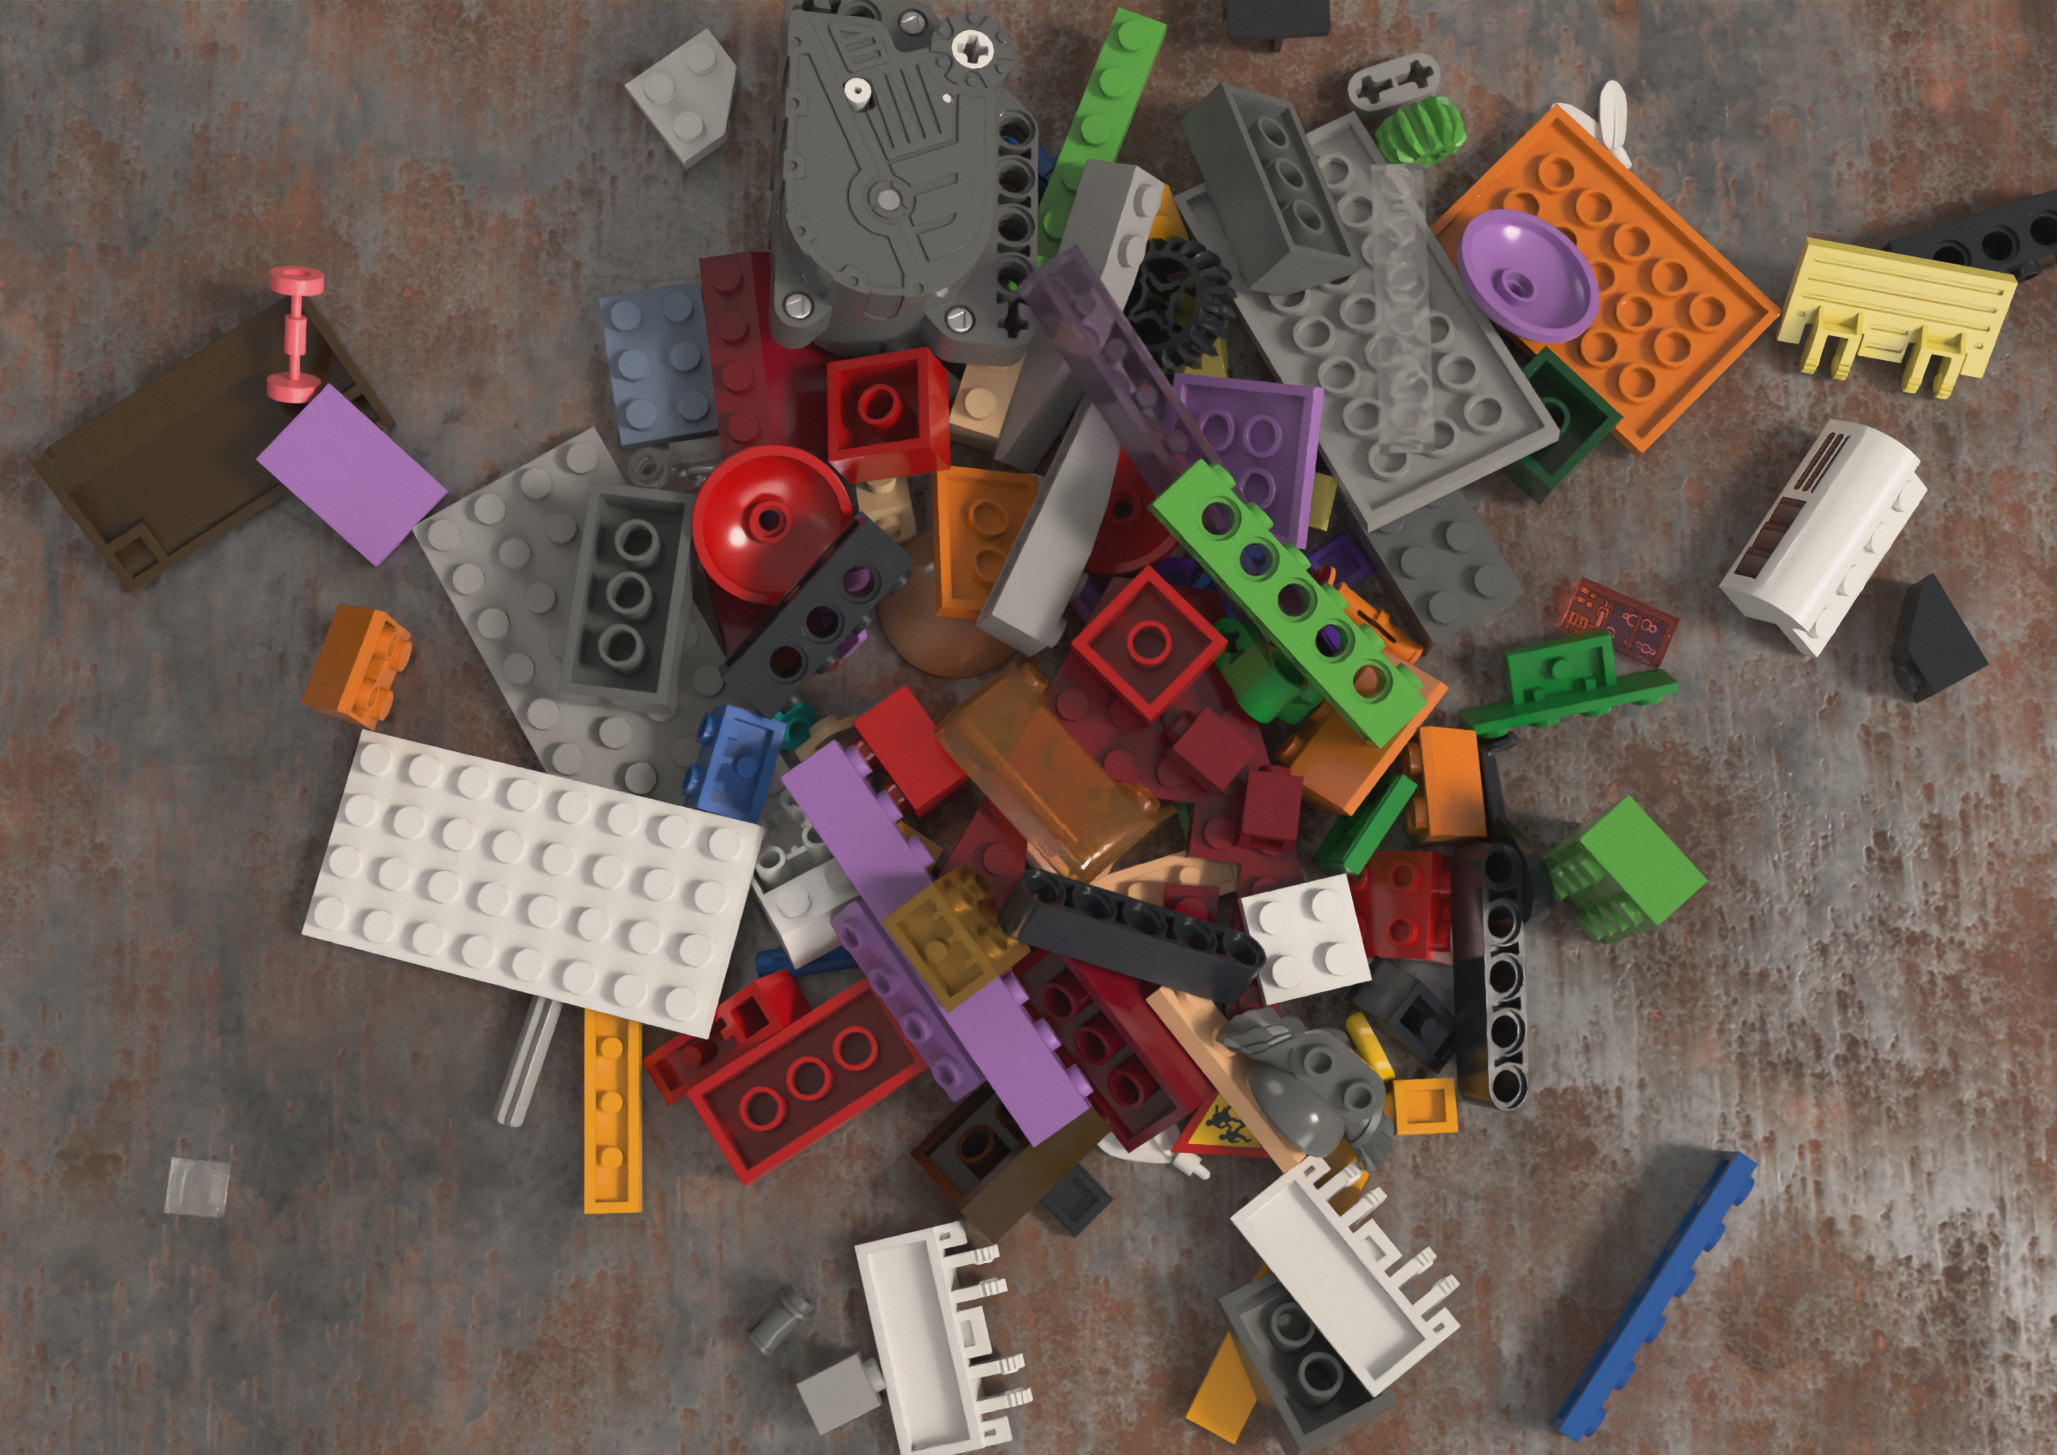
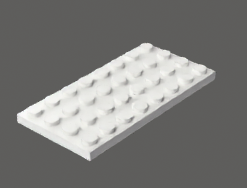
[302,729,765,1040]

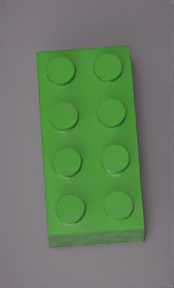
[1543,795,1708,945]

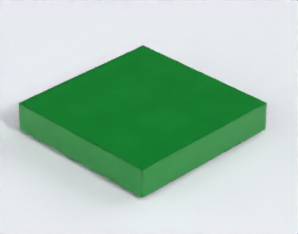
[1311,774,1418,875]

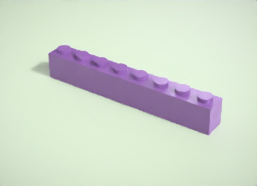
[780,740,1094,1147]

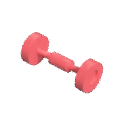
[267,266,324,403]

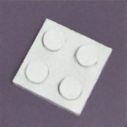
[1238,873,1372,1005]

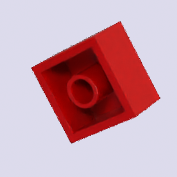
[827,347,951,484]
[1071,564,1228,727]
[851,685,971,824]

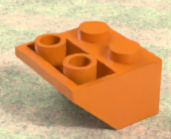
[301,604,412,731]
[1397,726,1487,848]

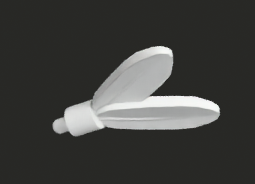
[1551,80,1632,169]
[1097,1123,1210,1180]

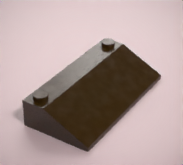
[31,295,396,593]

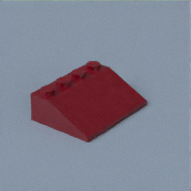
[699,251,856,462]

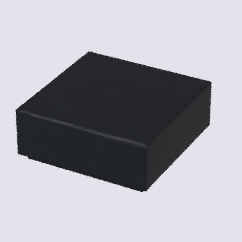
[1039,1163,1114,1238]

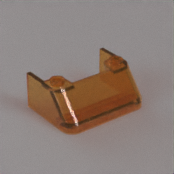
[933,656,1178,885]

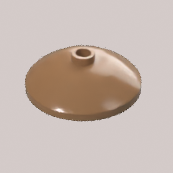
[878,528,1017,679]

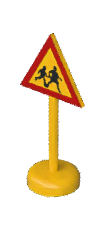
[1170,1011,1396,1158]

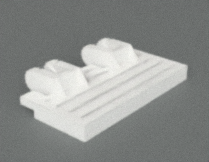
[1230,1155,1461,1398]
[854,1220,1033,1455]

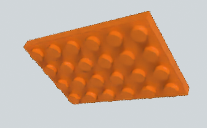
[1430,103,1783,459]

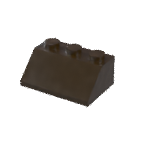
[910,1080,1113,1244]

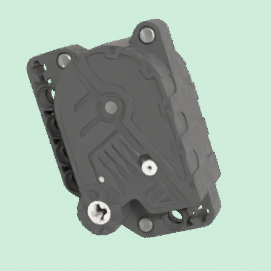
[767,0,1038,367]

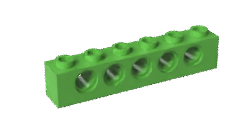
[1146,458,1428,749]

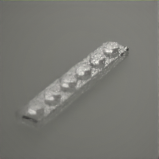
[1371,163,1435,454]

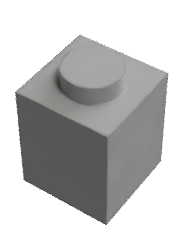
[796,1350,887,1436]

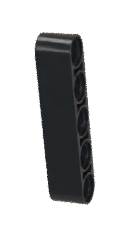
[1450,841,1530,1112]
[997,868,1267,1004]

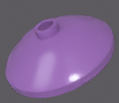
[1456,209,1600,343]

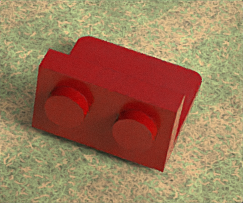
[1333,850,1453,966]

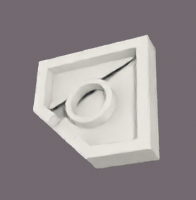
[625,28,739,170]

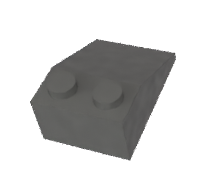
[1217,1272,1398,1455]

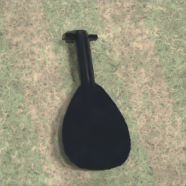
[1477,731,1555,932]

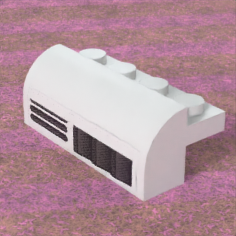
[1719,419,1928,657]

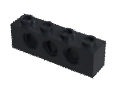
[1881,189,2057,284]
[718,510,916,720]

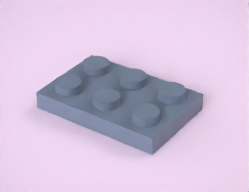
[598,281,719,451]

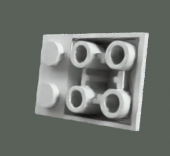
[750,788,861,970]

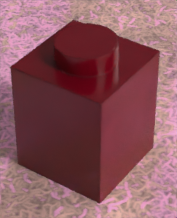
[1163,707,1257,795]
[1237,765,1304,853]

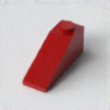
[642,968,812,1106]

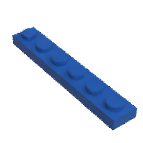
[1548,1151,1758,1443]

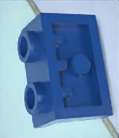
[681,704,787,824]

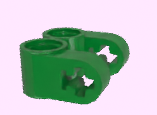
[1213,618,1325,725]

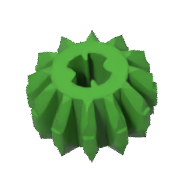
[1375,96,1467,175]

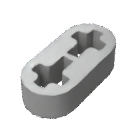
[1345,53,1441,121]

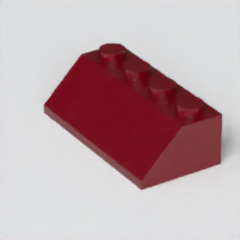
[1012,948,1217,1154]

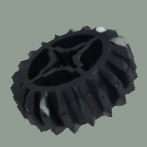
[1109,236,1238,378]

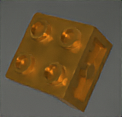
[881,863,1031,1013]

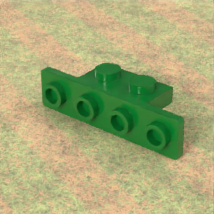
[1459,629,1678,738]

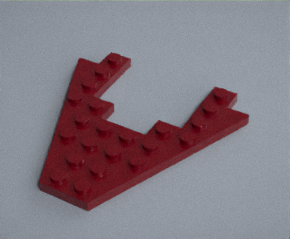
[936,576,1305,1022]

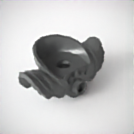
[1216,1006,1394,1173]

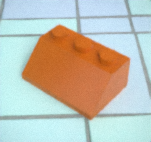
[1275,649,1449,816]

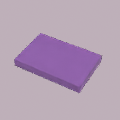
[256,383,449,568]

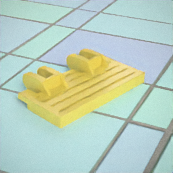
[1776,237,2018,400]

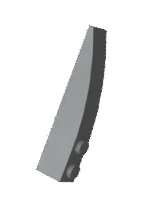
[994,159,1165,474]
[974,343,1129,657]

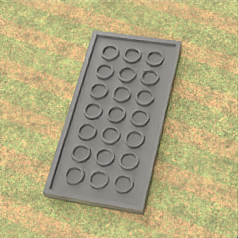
[1173,111,1560,533]
[410,426,790,807]

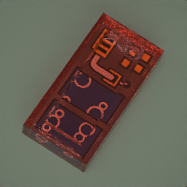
[1560,577,1680,669]

